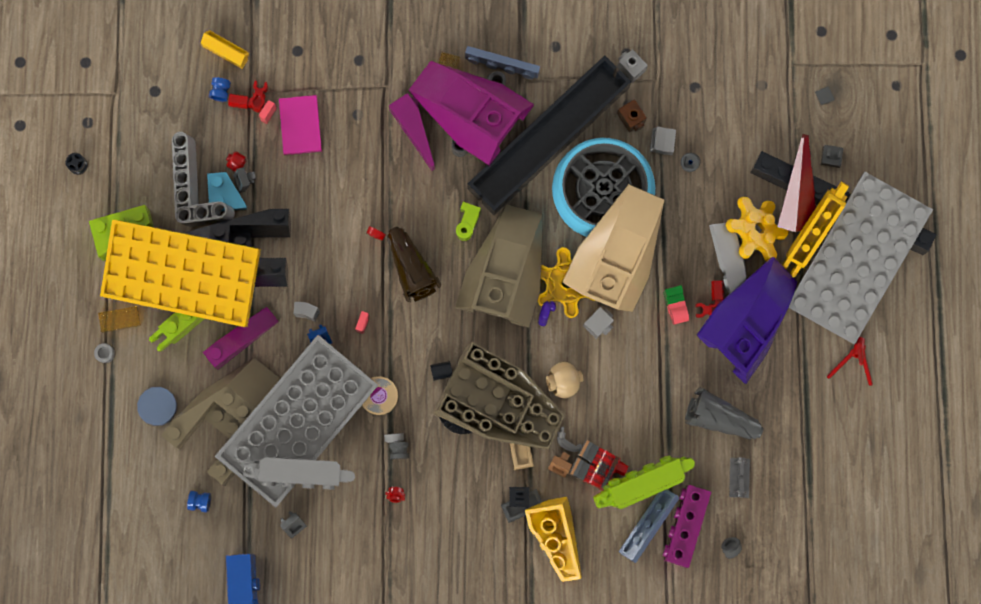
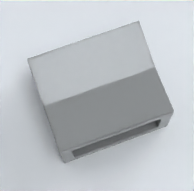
[650,126,676,155]
[293,302,320,322]

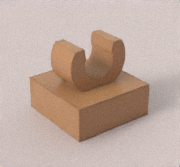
[548,452,572,478]

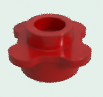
[385,487,405,503]

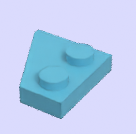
[207,172,247,212]

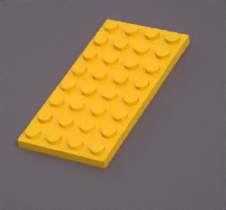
[100,220,261,327]

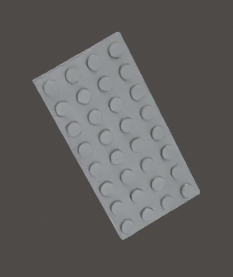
[789,172,933,345]
[215,335,378,507]

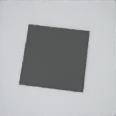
[815,86,835,105]

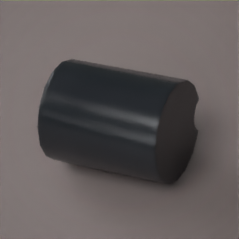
[430,361,453,381]

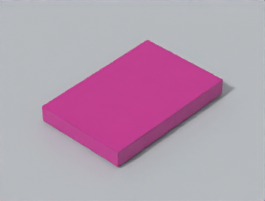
[279,95,322,155]

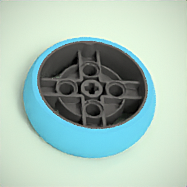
[552,138,655,237]

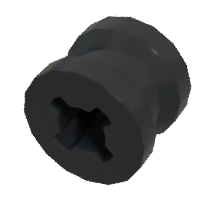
[65,153,88,175]

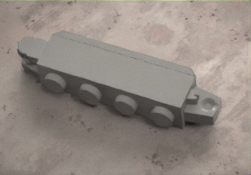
[243,457,356,490]

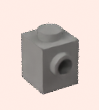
[617,49,648,83]
[583,307,614,340]

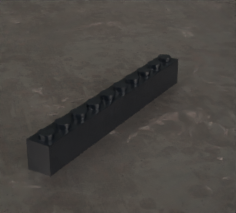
[750,151,937,255]

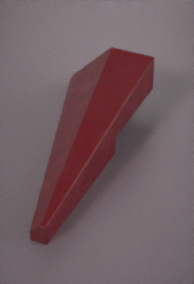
[777,134,816,232]

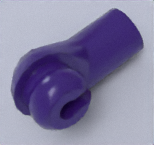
[538,301,556,326]

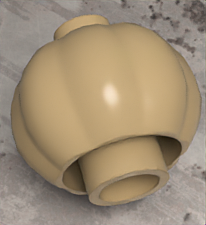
[546,362,583,398]

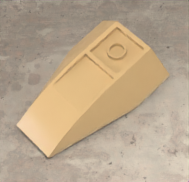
[563,184,664,312]

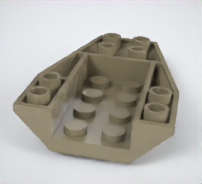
[455,205,543,328]

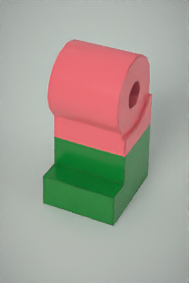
[663,285,689,325]

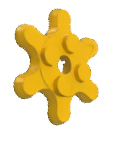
[726,196,788,261]
[538,247,596,318]

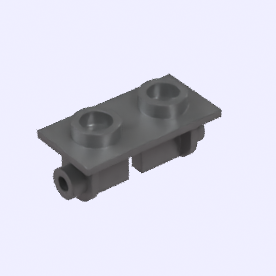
[729,457,750,498]

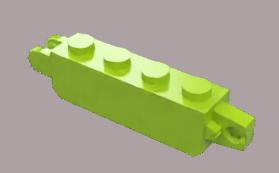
[149,312,204,352]
[593,456,695,509]

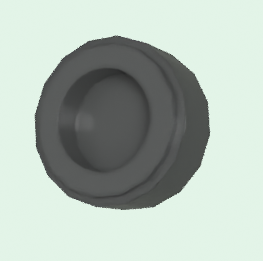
[721,537,742,559]

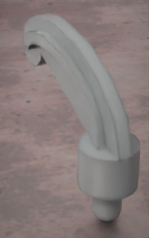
[557,427,582,452]

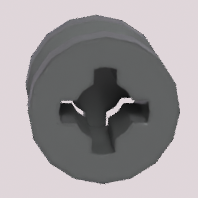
[389,442,409,459]

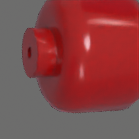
[226,151,246,172]

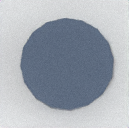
[137,387,177,426]

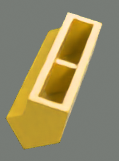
[200,30,249,69]

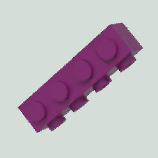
[662,485,711,568]

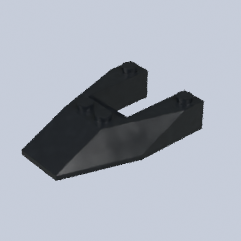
[185,209,291,287]

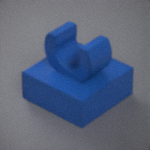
[307,324,332,344]

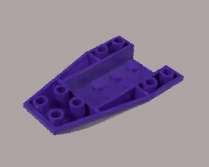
[697,257,797,384]

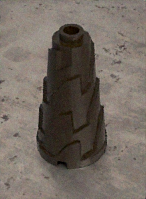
[387,227,441,302]

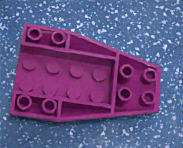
[408,61,534,166]

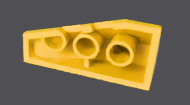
[525,497,582,582]

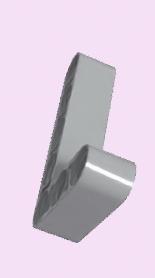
[172,132,235,227]

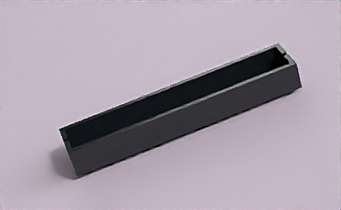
[467,55,631,215]

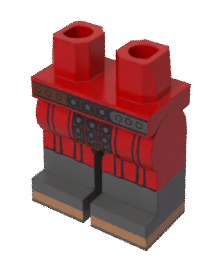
[569,439,629,491]

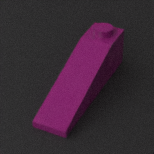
[389,93,435,171]
[203,307,279,370]

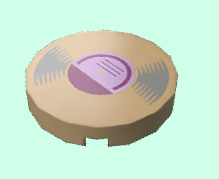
[362,376,398,415]

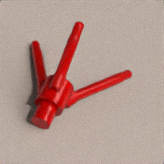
[827,337,873,386]

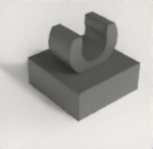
[821,145,844,168]
[233,167,256,193]
[280,511,307,539]

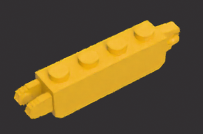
[782,181,849,278]

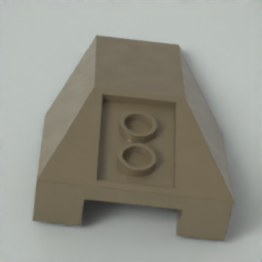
[433,342,565,450]

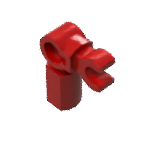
[228,81,268,113]
[695,280,725,318]

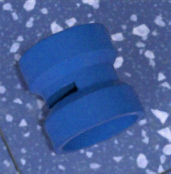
[209,77,231,102]
[187,491,211,513]

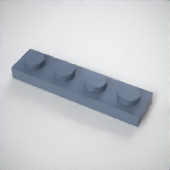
[465,46,540,79]
[619,489,679,563]

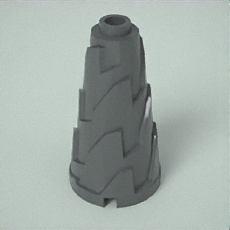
[685,387,764,440]

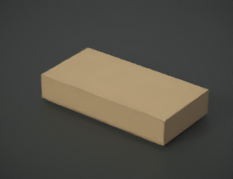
[510,443,534,470]

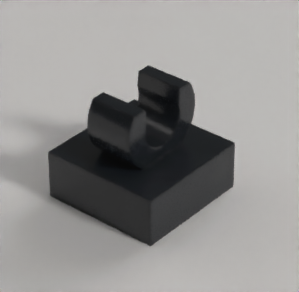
[509,487,529,507]

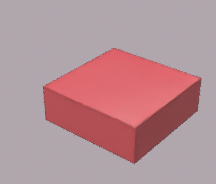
[259,100,277,124]
[355,311,370,334]

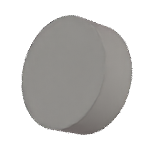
[94,343,115,363]
[384,433,404,443]

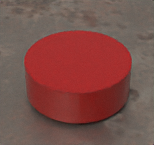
[366,226,386,241]

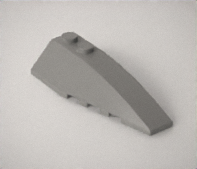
[709,223,747,294]

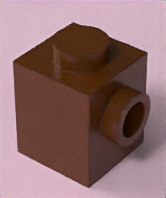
[617,99,647,132]

